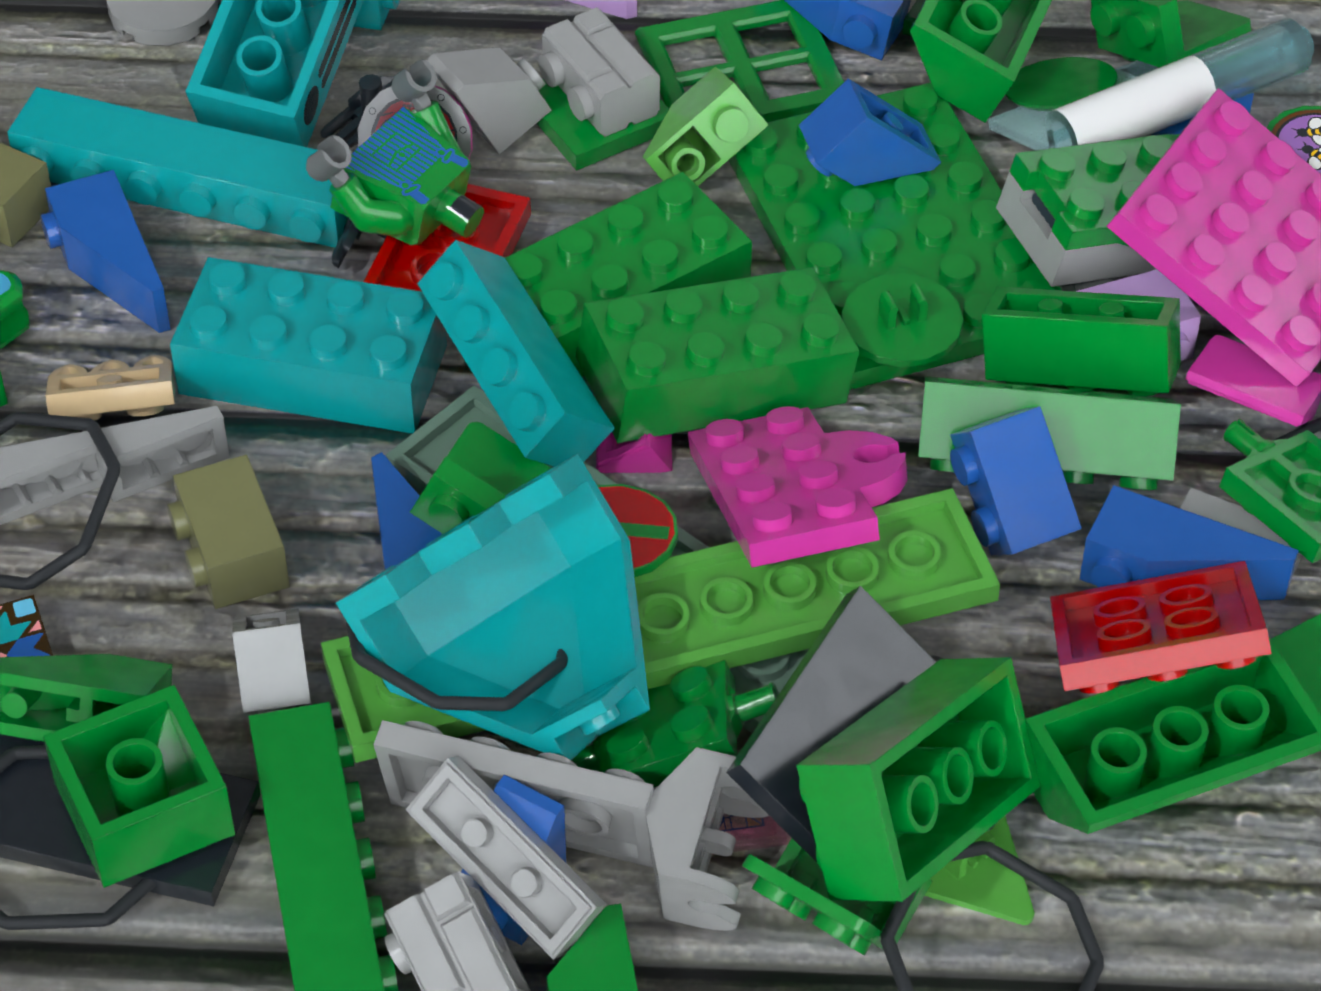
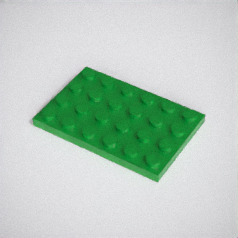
[728,82,1062,390]

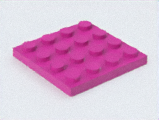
[1106,88,1321,387]

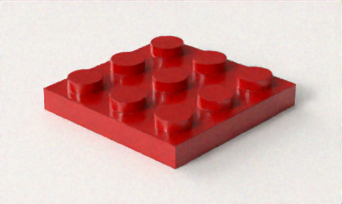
[1050,561,1272,694]

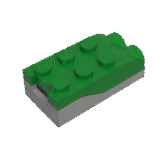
[996,134,1180,287]

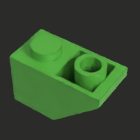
[643,67,768,186]

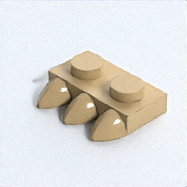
[45,355,175,421]

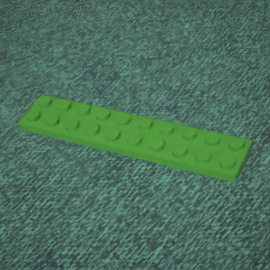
[321,488,1000,763]

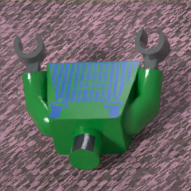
[306,59,484,245]

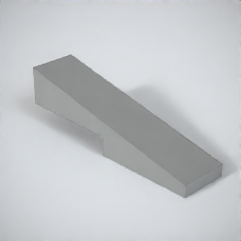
[0,406,230,525]

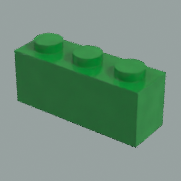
[982,286,1181,396]

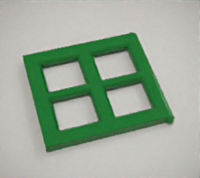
[635,0,844,123]

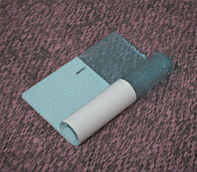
[988,18,1314,150]

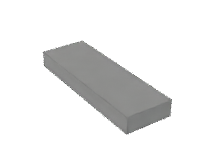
[406,756,607,959]

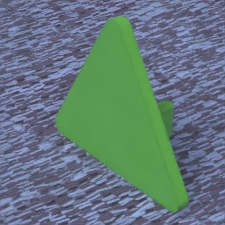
[925,816,1035,925]

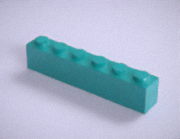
[7,87,347,248]

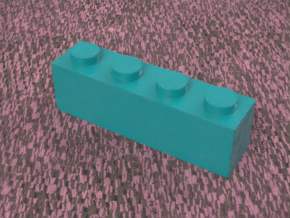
[417,240,615,466]

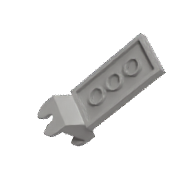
[373,720,769,931]

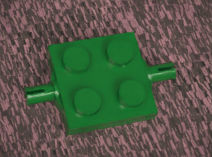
[1219,419,1321,563]
[571,660,779,787]

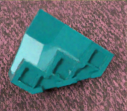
[336,454,650,760]

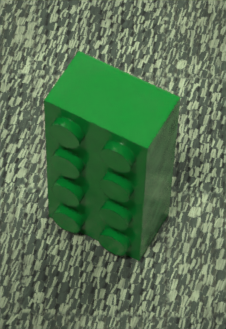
[505,172,752,377]
[576,267,860,443]
[796,657,1040,902]

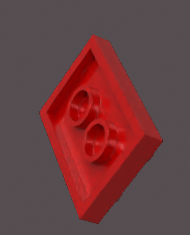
[363,184,531,292]

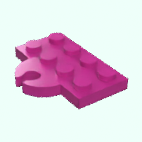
[688,406,908,568]

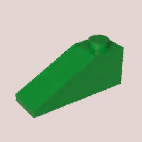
[0,654,173,742]

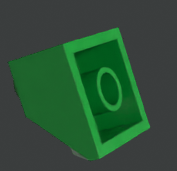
[43,685,235,888]

